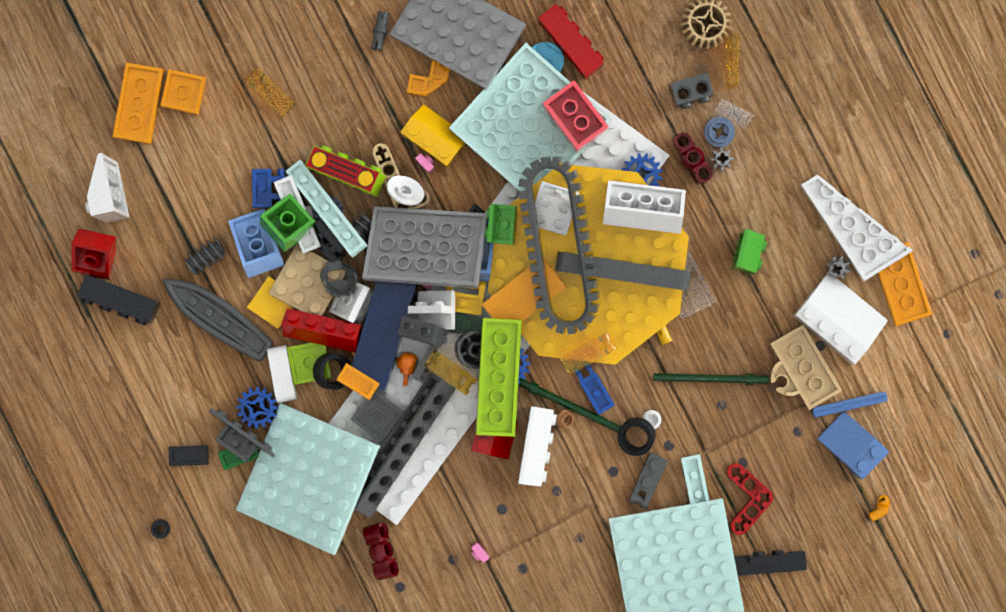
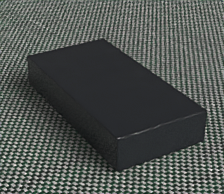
[169,445,209,466]

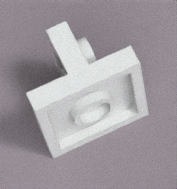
[328,277,374,325]
[408,290,455,330]

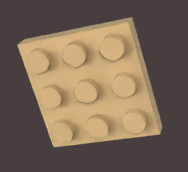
[269,244,346,316]

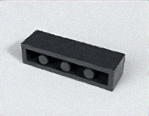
[77,274,161,326]

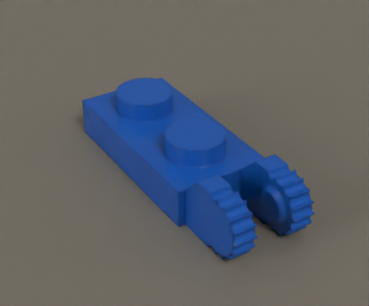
[573,361,615,415]

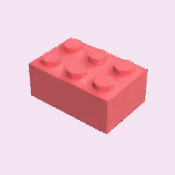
[542,80,609,153]

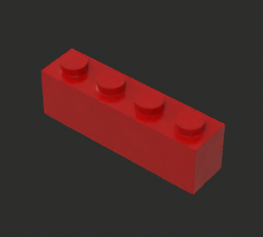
[538,4,604,80]
[281,308,362,353]

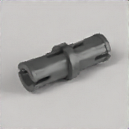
[370,11,390,51]

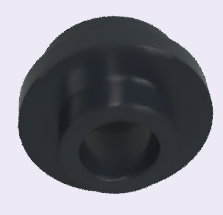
[151,519,170,539]

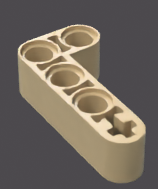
[373,143,430,209]

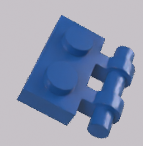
[252,169,287,208]

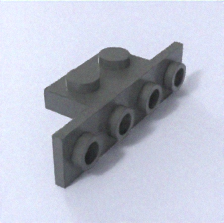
[209,408,275,463]

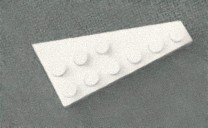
[801,175,913,282]

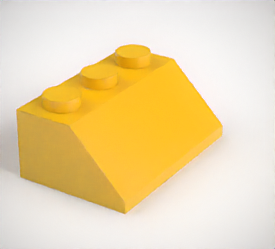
[400,104,466,169]

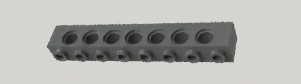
[354,372,456,518]

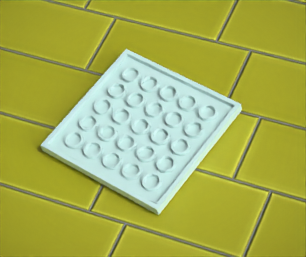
[449,43,612,192]
[236,403,380,555]
[609,498,744,612]

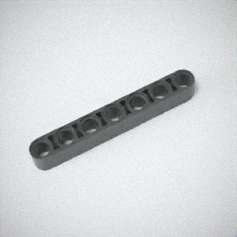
[555,251,691,291]

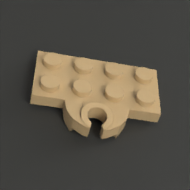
[770,324,842,410]

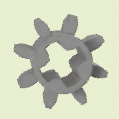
[709,147,734,172]
[827,255,851,279]

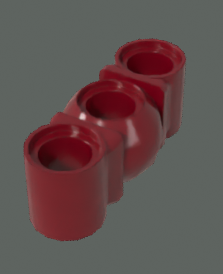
[673,133,712,184]
[363,522,399,580]

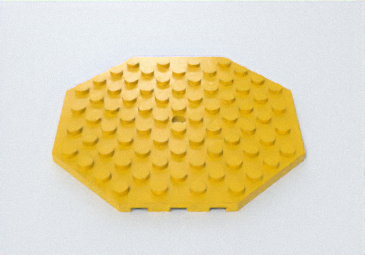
[488,164,689,365]

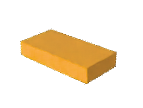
[336,363,380,400]

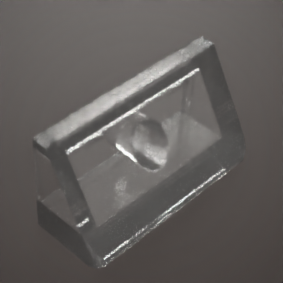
[713,99,755,130]

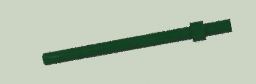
[653,373,769,385]
[518,378,621,433]

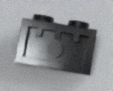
[314,221,348,262]

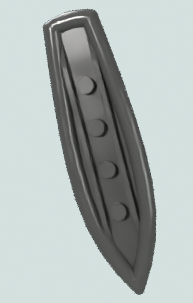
[162,279,273,361]

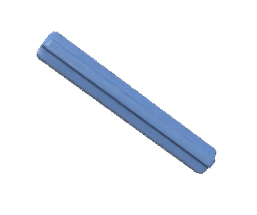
[812,392,888,417]

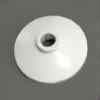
[387,176,424,205]

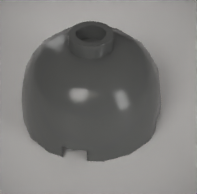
[454,330,481,369]

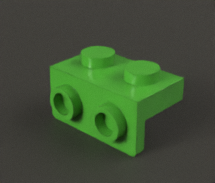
[485,204,517,245]

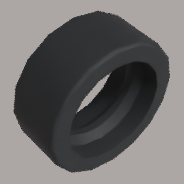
[313,353,351,390]
[617,417,656,456]

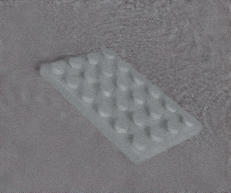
[389,0,526,90]
[362,206,488,288]

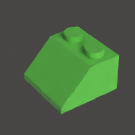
[260,194,315,252]
[731,229,767,274]

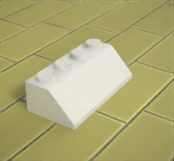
[603,180,686,234]
[518,406,557,486]

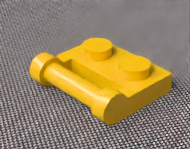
[446,281,486,316]

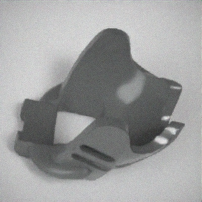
[320,259,358,298]

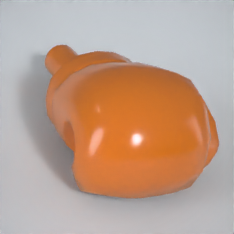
[396,352,417,386]

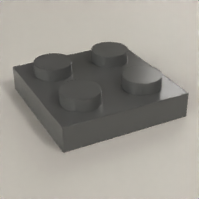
[350,390,404,443]

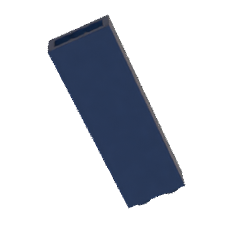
[352,281,418,391]

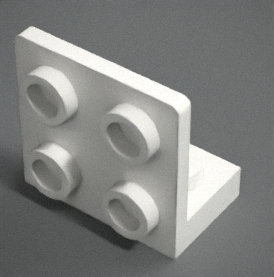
[529,181,579,235]

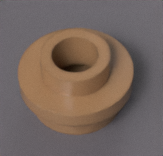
[556,409,574,429]

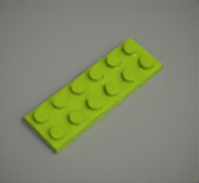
[476,318,522,437]

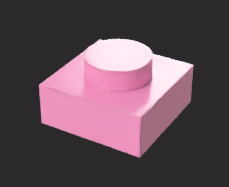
[415,153,435,174]
[471,542,490,563]

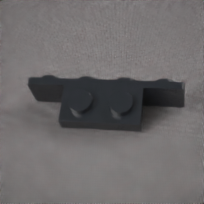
[734,549,807,576]

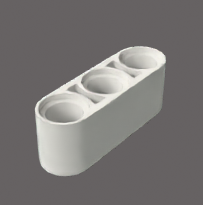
[267,345,297,403]

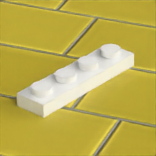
[274,175,322,254]

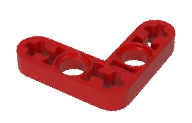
[726,463,774,535]

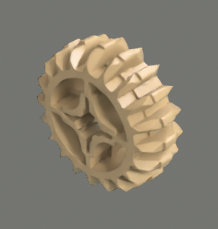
[680,0,732,49]

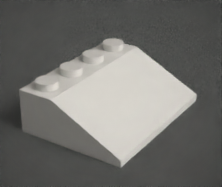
[85,153,130,223]
[792,273,888,365]

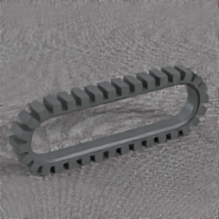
[518,156,599,334]

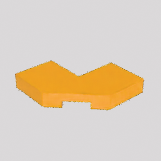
[406,60,450,97]

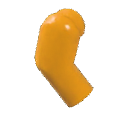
[868,495,890,522]

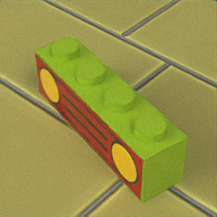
[305,145,386,197]

